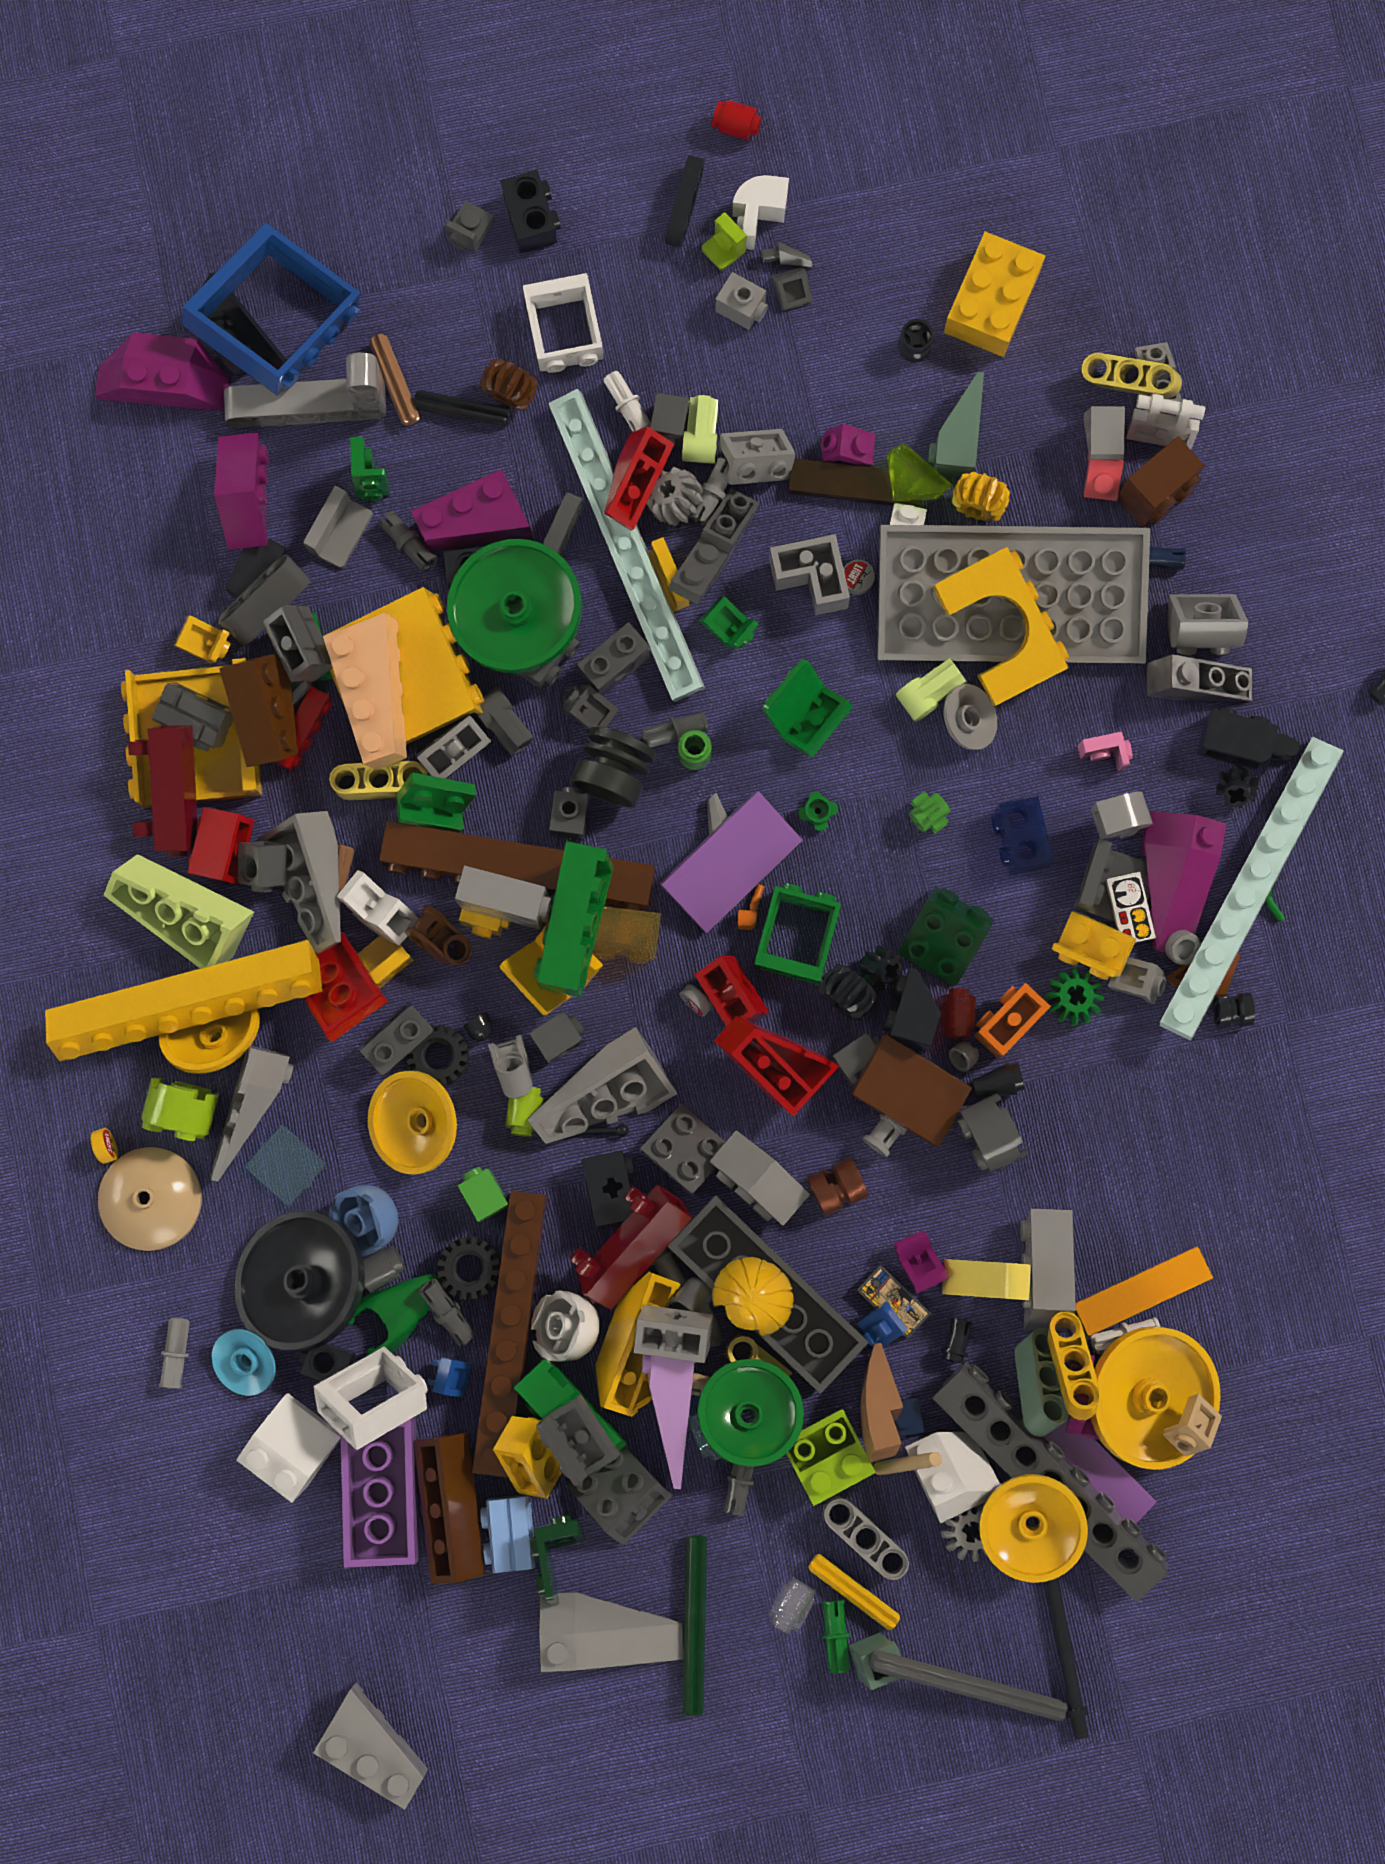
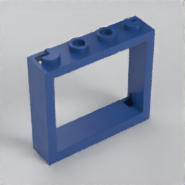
[182,223,361,395]

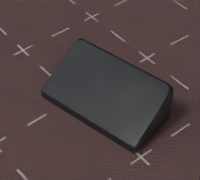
[226,538,286,598]

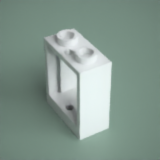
[523,273,604,373]
[313,1347,428,1450]

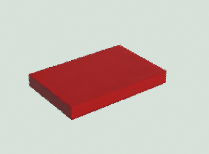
[303,932,388,1042]

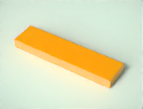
[1075,1246,1213,1336]

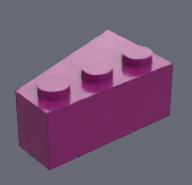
[214,432,269,550]

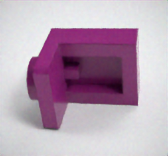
[821,423,875,467]
[894,1230,948,1293]

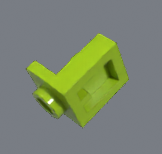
[702,212,747,271]

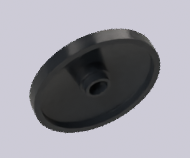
[234,1211,365,1352]

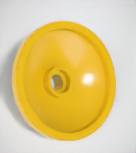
[159,1009,260,1074]
[368,1071,457,1175]
[980,1474,1088,1583]

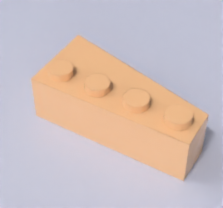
[323,613,407,769]

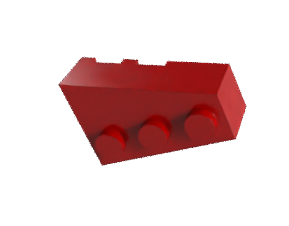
[714,1016,839,1117]

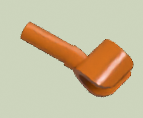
[737,884,765,930]

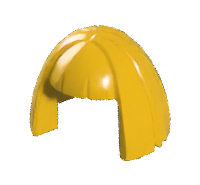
[712,1257,794,1337]

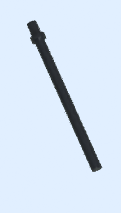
[1033,1517,1089,1739]

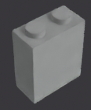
[455,865,552,930]

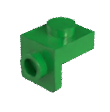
[699,596,758,649]

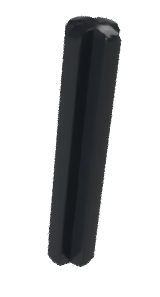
[414,390,511,426]

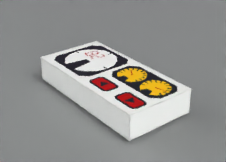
[1105,872,1156,943]

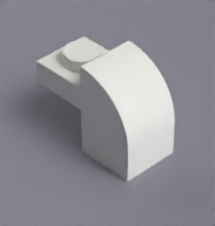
[733,175,789,250]
[336,870,419,946]

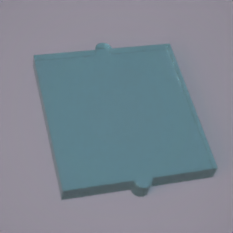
[244,1124,327,1207]

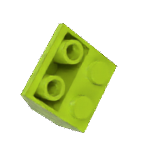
[786,1409,876,1506]

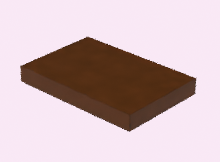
[850,1034,972,1147]

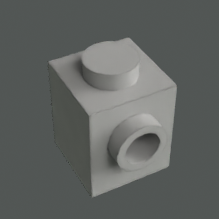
[715,272,768,330]

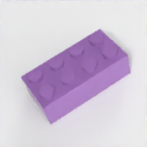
[341,1417,420,1568]

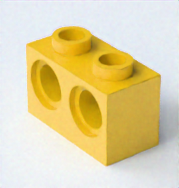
[493,1416,562,1499]

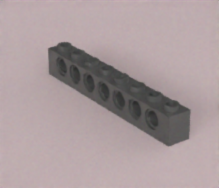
[932,1361,1168,1602]

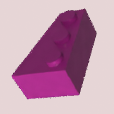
[411,469,533,552]

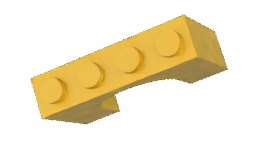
[931,547,1069,706]

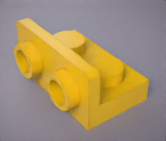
[1051,911,1136,980]

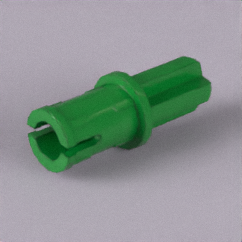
[822,1600,850,1674]

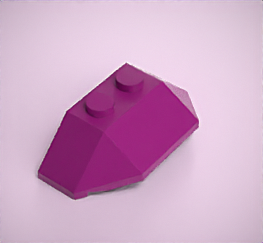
[95,333,230,411]

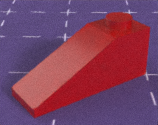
[604,426,674,531]

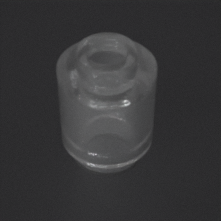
[768,1577,816,1634]

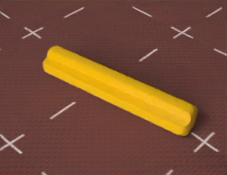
[808,1554,900,1631]

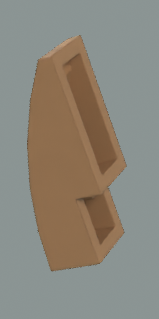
[860,1343,904,1463]

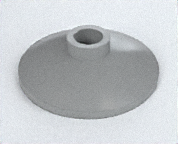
[944,684,997,750]

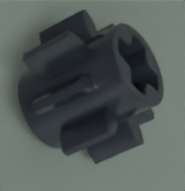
[1216,765,1259,808]
[859,946,902,991]

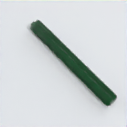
[682,1535,707,1716]

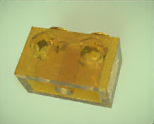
[593,907,661,964]

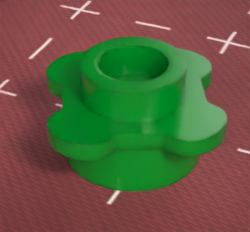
[798,791,838,831]

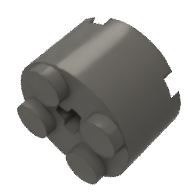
[956,1093,1028,1174]

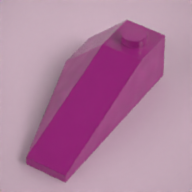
[1141,811,1227,954]

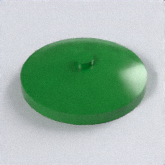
[447,539,583,673]

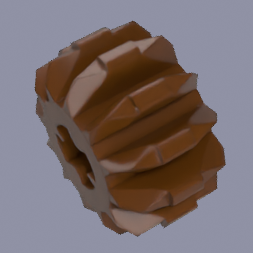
[480,359,538,410]

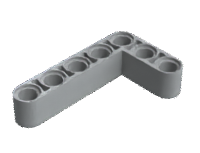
[224,352,386,428]

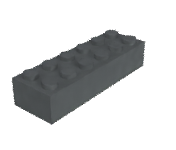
[667,1196,869,1394]

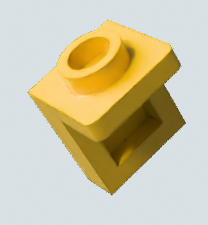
[174,615,231,664]

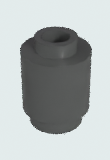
[363,1245,406,1293]

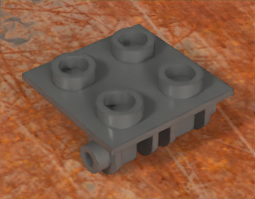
[640,1104,726,1195]

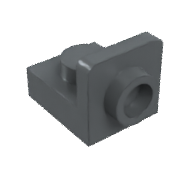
[444,201,494,253]
[560,684,619,730]

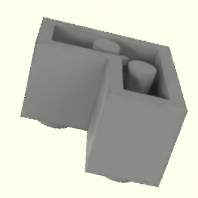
[769,534,850,616]
[709,1130,810,1226]

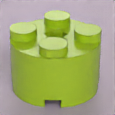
[141,1078,219,1141]

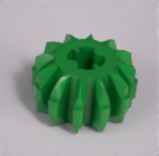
[1045,968,1104,1027]

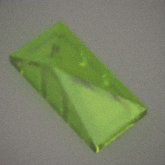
[887,443,953,501]

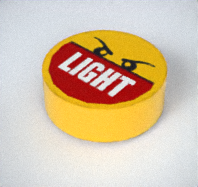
[90,1128,118,1164]

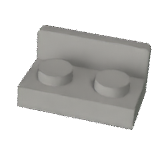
[719,429,796,485]

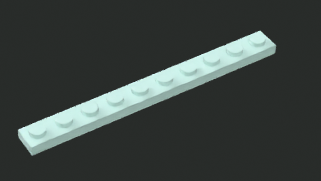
[548,389,705,702]
[1159,737,1344,1041]

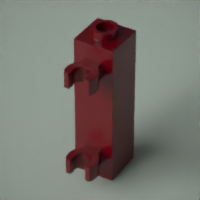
[128,725,198,857]
[570,1184,692,1310]

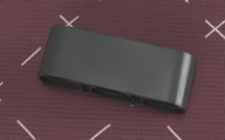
[218,555,310,646]

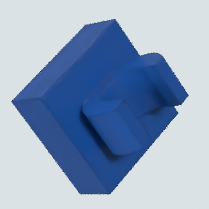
[857,1301,908,1347]
[427,1357,472,1398]

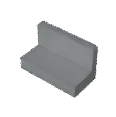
[303,486,373,569]

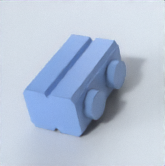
[481,1494,537,1573]

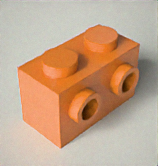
[974,983,1051,1060]

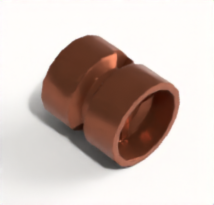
[806,1157,869,1217]

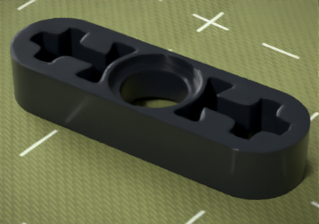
[665,155,705,248]

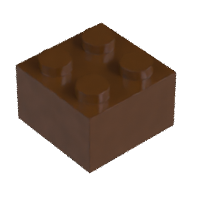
[1117,437,1205,528]

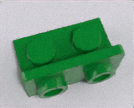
[350,437,390,501]
[397,772,476,833]

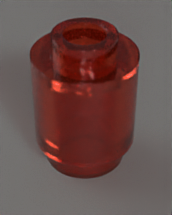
[941,988,976,1038]

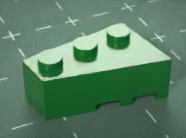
[514,1358,627,1473]

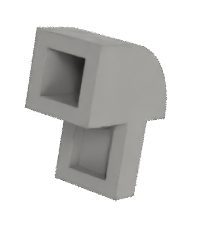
[1091,791,1153,840]

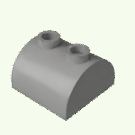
[1167,594,1248,655]

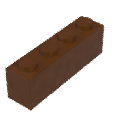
[414,1432,486,1584]

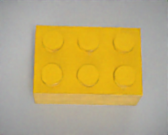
[944,231,1046,357]

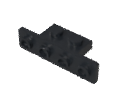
[201,272,287,373]

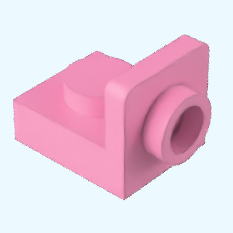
[1077,732,1133,771]

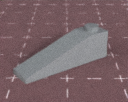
[528,1027,678,1144]
[210,1045,294,1182]

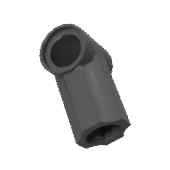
[474,686,534,756]
[668,1278,724,1349]

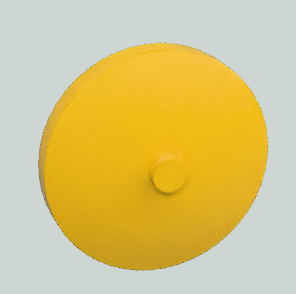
[1088,1326,1220,1470]

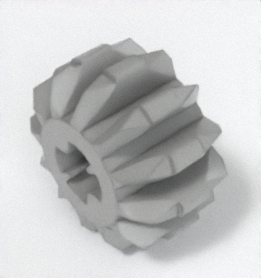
[646,467,703,527]
[940,1503,987,1562]

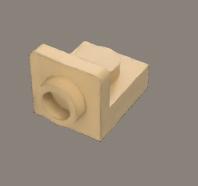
[1163,1394,1222,1456]

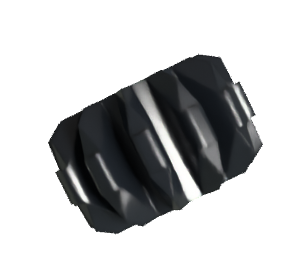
[818,964,877,1021]

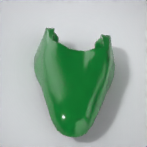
[347,1274,443,1357]

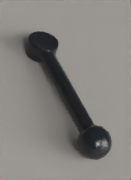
[564,1124,629,1139]

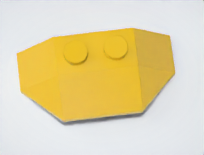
[595,1272,681,1417]

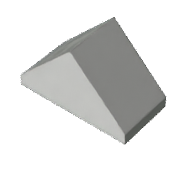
[1083,406,1125,460]

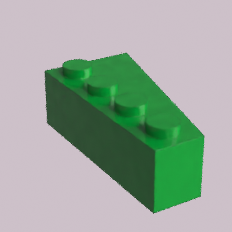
[534,841,614,998]

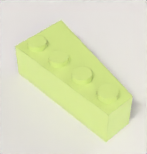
[104,854,254,969]

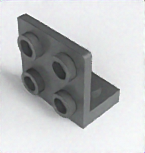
[1073,838,1150,922]
[568,1446,673,1546]

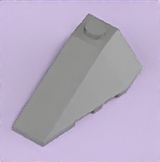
[258,811,341,953]
[539,1592,684,1672]

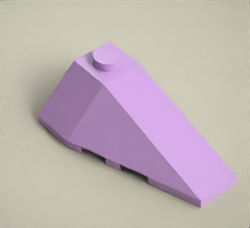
[642,1354,695,1489]

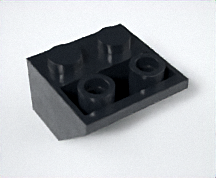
[882,968,941,1053]

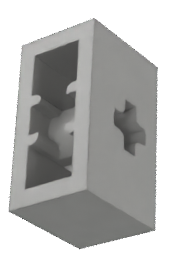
[416,715,491,778]
[634,1305,713,1363]

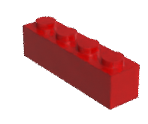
[274,686,333,773]

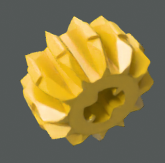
[951,472,1010,523]

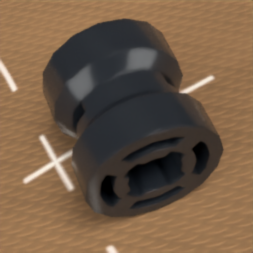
[898,319,934,362]
[1213,992,1255,1028]

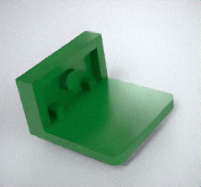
[763,659,853,759]

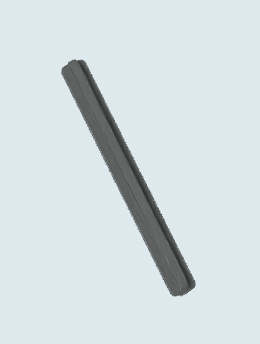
[869,1650,1067,1721]

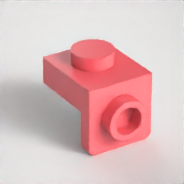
[1083,452,1124,501]

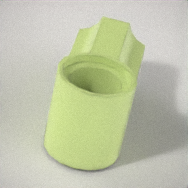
[682,395,718,464]
[895,658,967,722]

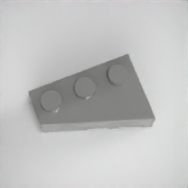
[1020,1209,1076,1332]
[313,1682,428,1810]

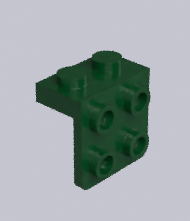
[899,886,994,985]
[530,1516,585,1605]

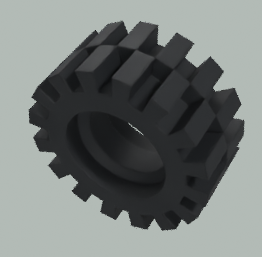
[407,1024,470,1087]
[437,1237,501,1300]

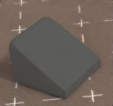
[771,267,814,311]

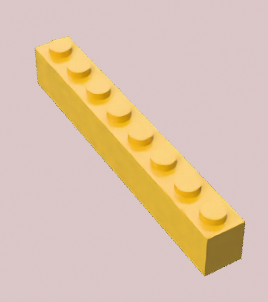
[45,940,322,1061]

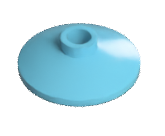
[212,1329,276,1396]

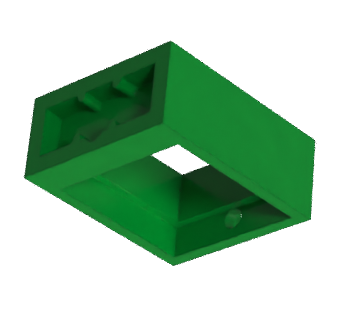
[754,883,841,986]

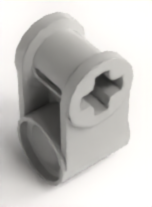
[488,1035,533,1098]

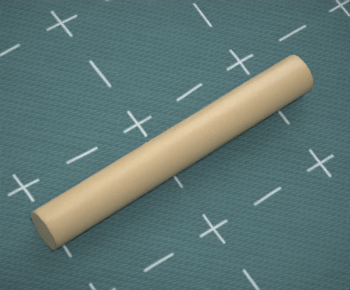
[873,1452,942,1475]

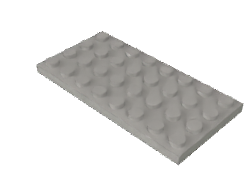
[877,525,1150,663]

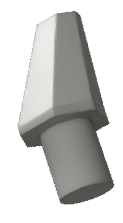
[707,793,728,835]

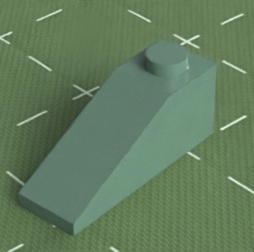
[928,372,984,477]

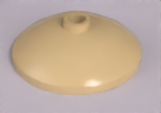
[98,1147,202,1251]

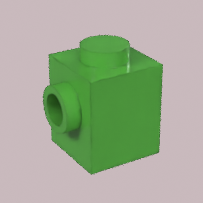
[457,1166,509,1223]

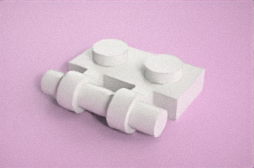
[1126,393,1205,450]

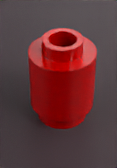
[712,100,762,141]

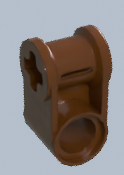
[405,905,472,965]

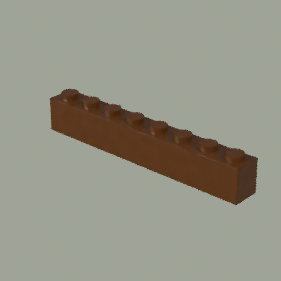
[379,821,655,914]
[472,1191,548,1477]

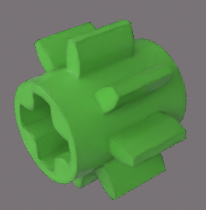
[908,791,951,834]

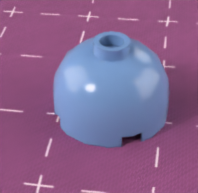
[329,1184,399,1257]

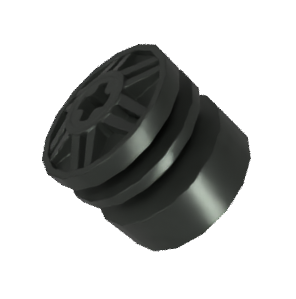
[570,727,656,808]

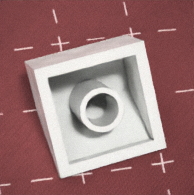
[236,1393,341,1503]
[905,1432,1000,1523]

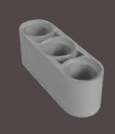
[822,1496,909,1580]

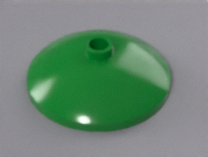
[698,1359,804,1467]

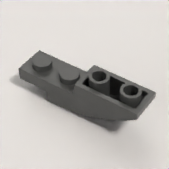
[669,488,760,605]

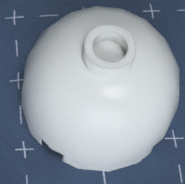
[531,1291,599,1362]

